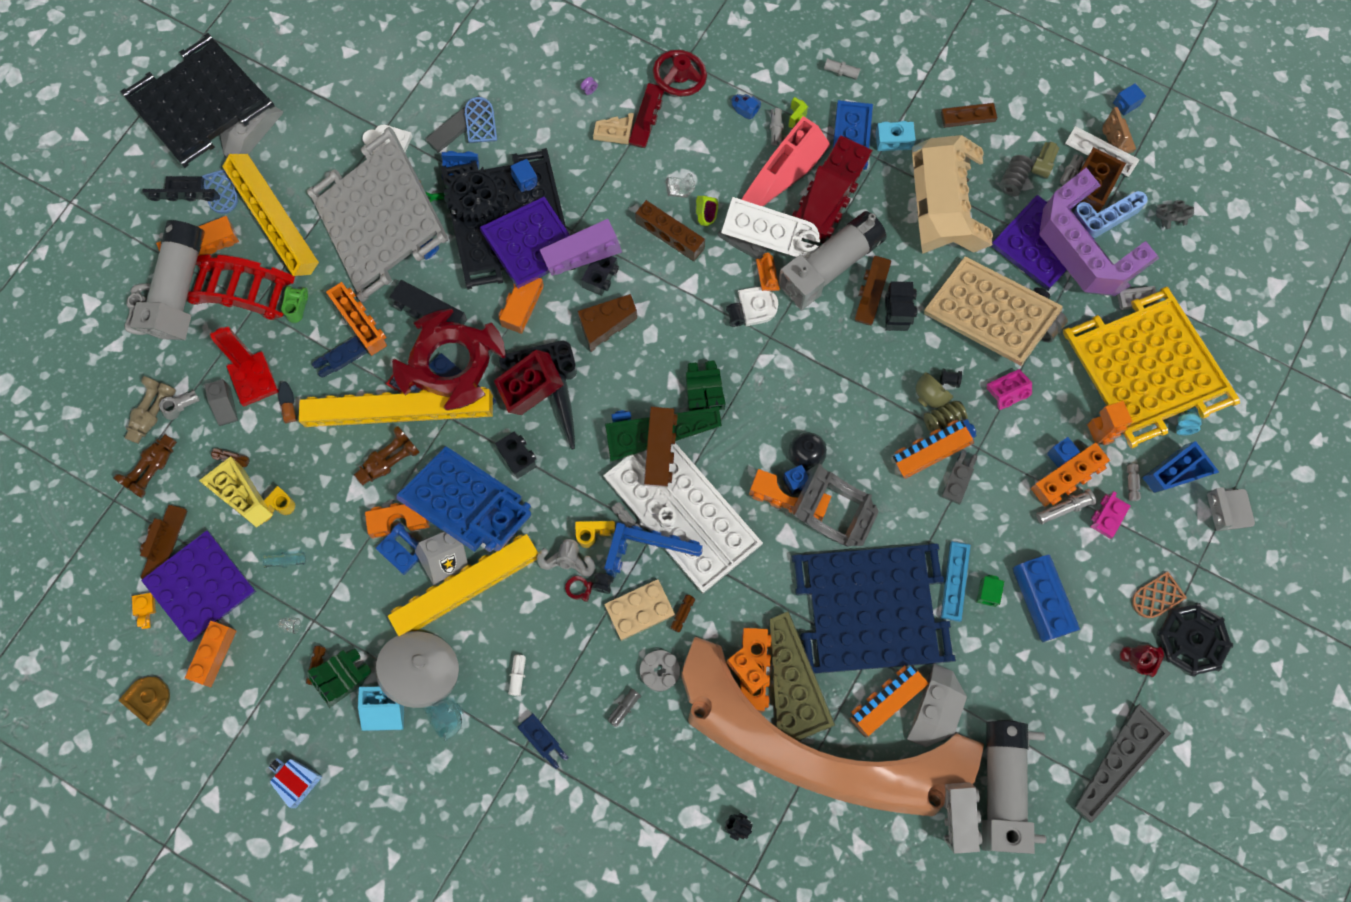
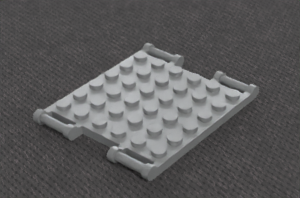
[307,127,449,302]

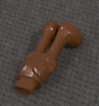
[354,426,420,486]
[113,434,177,498]

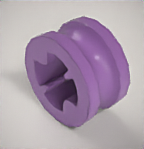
[580,77,598,95]

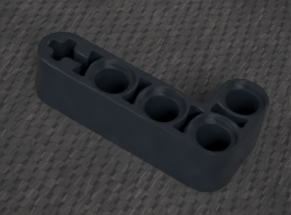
[499,340,577,380]

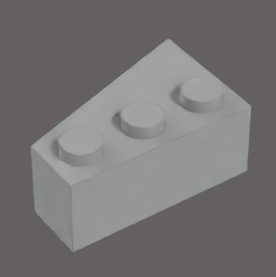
[944,782,982,854]

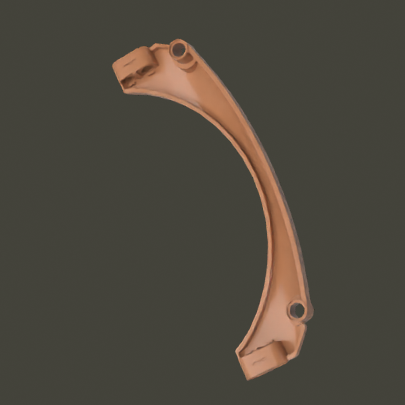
[681,636,984,817]

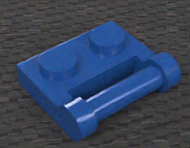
[376,523,419,575]

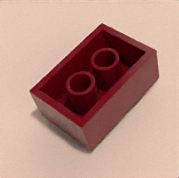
[494,350,564,415]

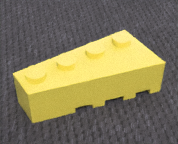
[199,456,272,527]

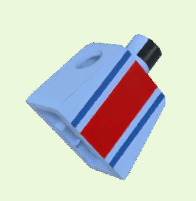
[269,758,322,808]

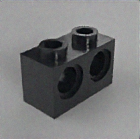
[581,256,619,296]
[495,431,537,479]

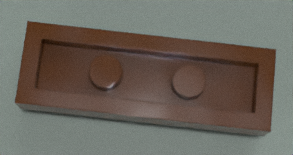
[941,103,997,128]

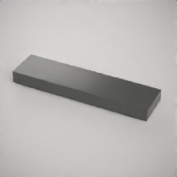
[426,95,491,153]

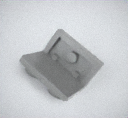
[1207,487,1255,531]

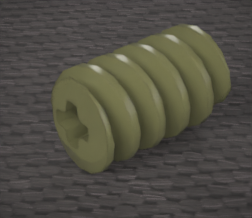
[924,400,968,433]

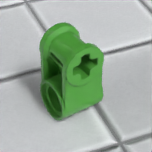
[281,286,308,323]

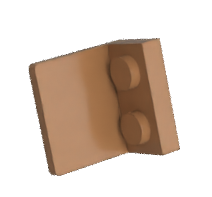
[1102,107,1136,153]

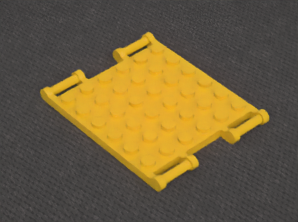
[1063,286,1240,449]

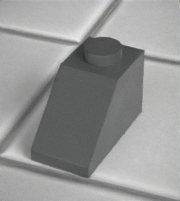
[204,379,238,426]

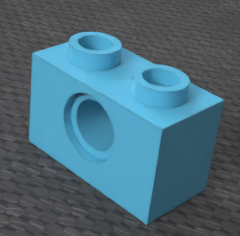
[875,121,916,151]

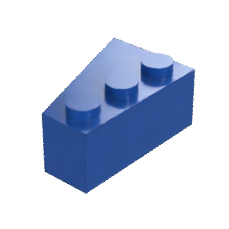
[1142,441,1219,493]

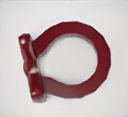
[565,576,594,602]

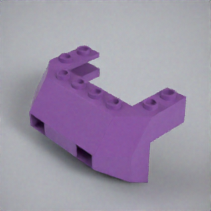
[1039,168,1159,296]

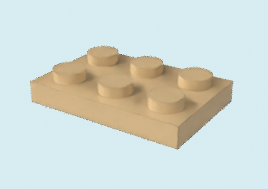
[604,579,675,641]

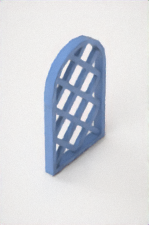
[465,97,497,143]
[202,170,238,214]

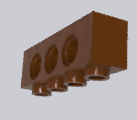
[635,200,705,262]

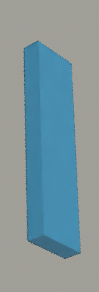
[940,541,971,622]

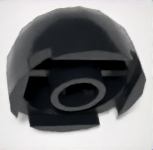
[788,432,827,471]

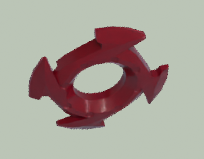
[392,309,506,411]

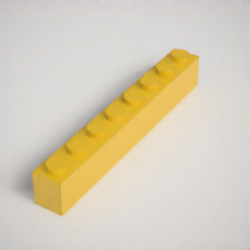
[222,154,319,276]
[388,534,538,636]

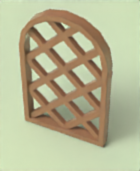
[1132,571,1187,618]

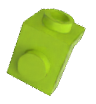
[789,97,808,129]

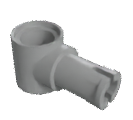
[159,390,200,420]

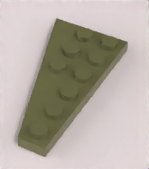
[770,612,836,741]

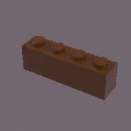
[644,407,677,488]

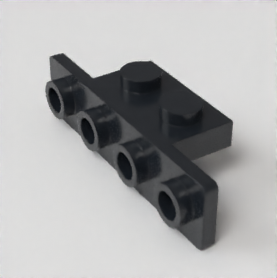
[142,176,220,201]

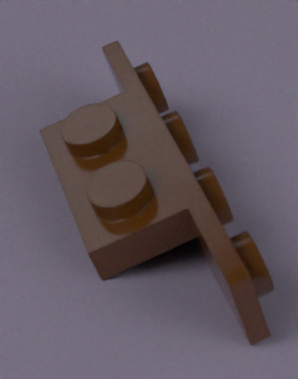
[854,256,892,326]
[140,505,188,579]

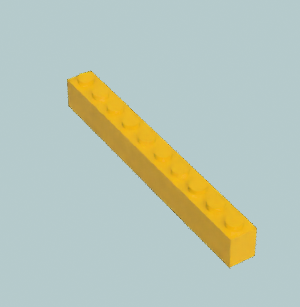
[299,387,493,427]

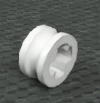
[659,507,676,526]

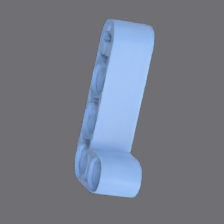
[1073,191,1147,238]

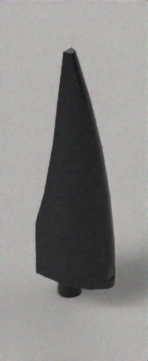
[551,369,575,450]

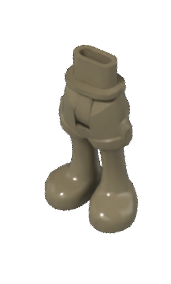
[125,376,176,444]

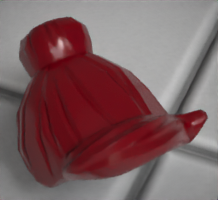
[1119,645,1164,678]

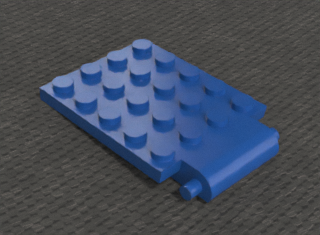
[397,446,531,552]

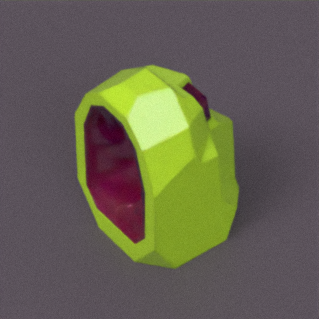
[696,196,718,226]

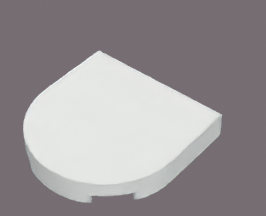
[738,287,778,326]

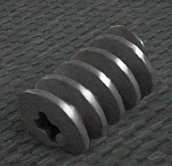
[999,155,1033,197]

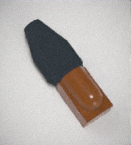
[278,382,297,424]

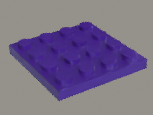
[991,195,1094,291]
[480,197,570,288]
[141,530,257,642]

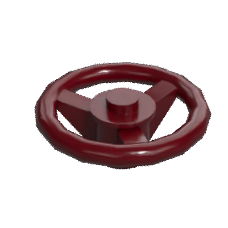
[652,50,707,97]

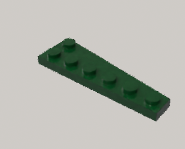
[605,407,722,462]

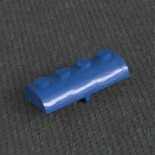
[1013,555,1081,643]

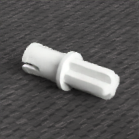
[508,655,526,696]

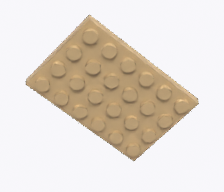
[924,256,1063,366]

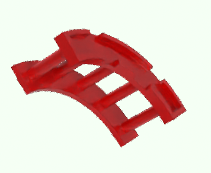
[187,254,295,320]

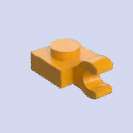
[132,593,156,629]

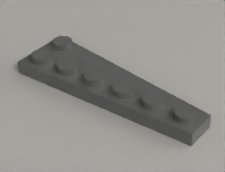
[1074,704,1171,823]

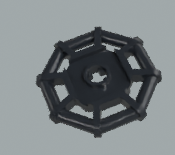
[1157,603,1233,677]

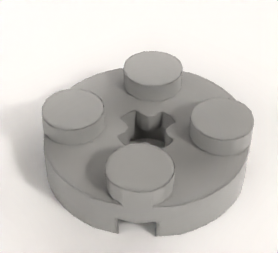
[640,650,680,692]

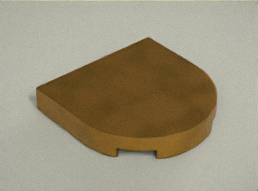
[118,677,170,726]

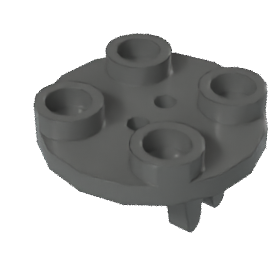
[1156,200,1194,230]

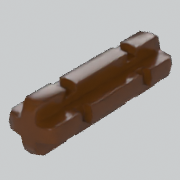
[211,448,250,467]
[671,594,695,633]
[306,646,326,686]

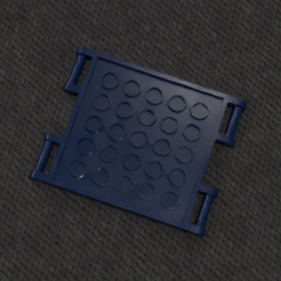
[791,543,956,674]

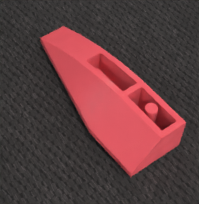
[741,116,830,207]

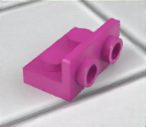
[987,369,1032,410]
[1090,491,1131,539]

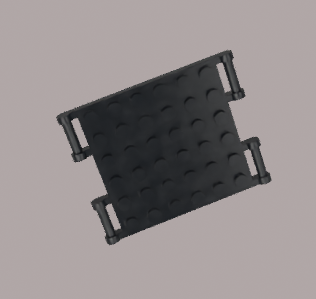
[120,33,275,168]
[440,148,576,290]

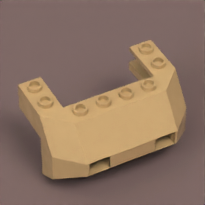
[912,135,993,254]

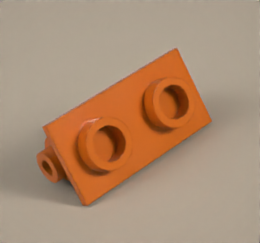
[756,252,780,291]

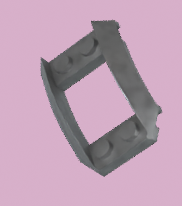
[790,463,879,547]

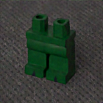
[686,360,726,411]
[307,648,371,708]

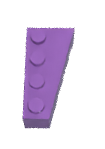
[540,219,622,276]

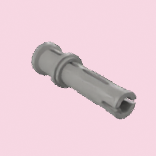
[1036,489,1096,525]

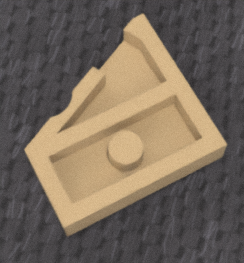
[593,113,634,144]

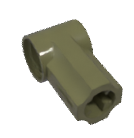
[1031,142,1059,179]

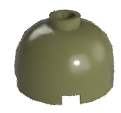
[915,372,953,408]

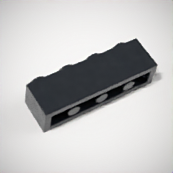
[389,279,467,325]

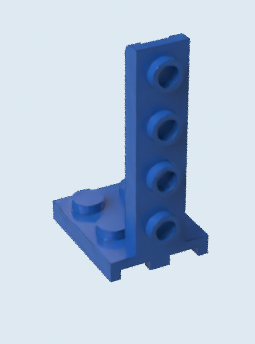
[605,522,703,578]

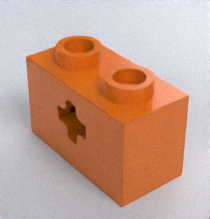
[727,647,770,695]

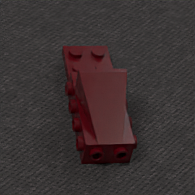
[792,135,873,244]

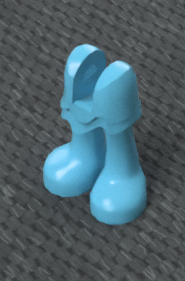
[1176,406,1202,435]

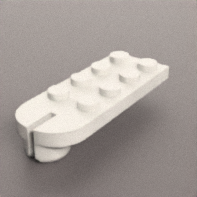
[721,197,820,257]

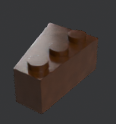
[578,294,637,352]

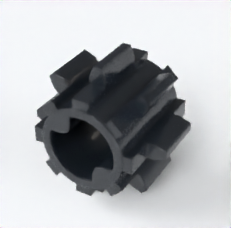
[725,813,753,841]

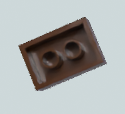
[1076,147,1126,213]

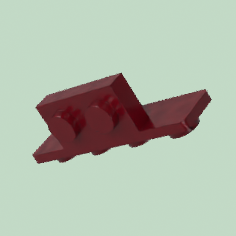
[629,83,664,148]

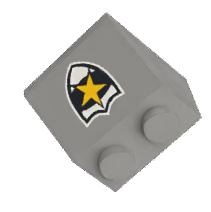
[415,532,468,585]

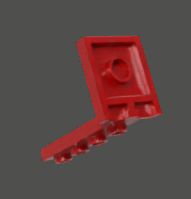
[210,326,279,407]

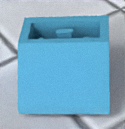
[358,687,404,731]

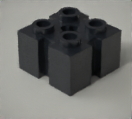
[885,281,917,331]

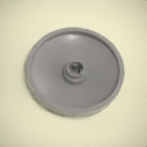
[375,631,459,708]

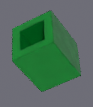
[976,575,1005,607]

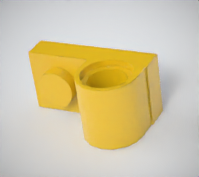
[261,486,295,525]
[575,521,616,548]

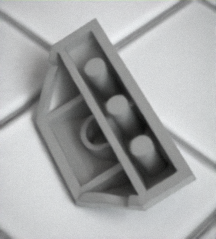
[220,107,283,157]
[907,664,967,747]

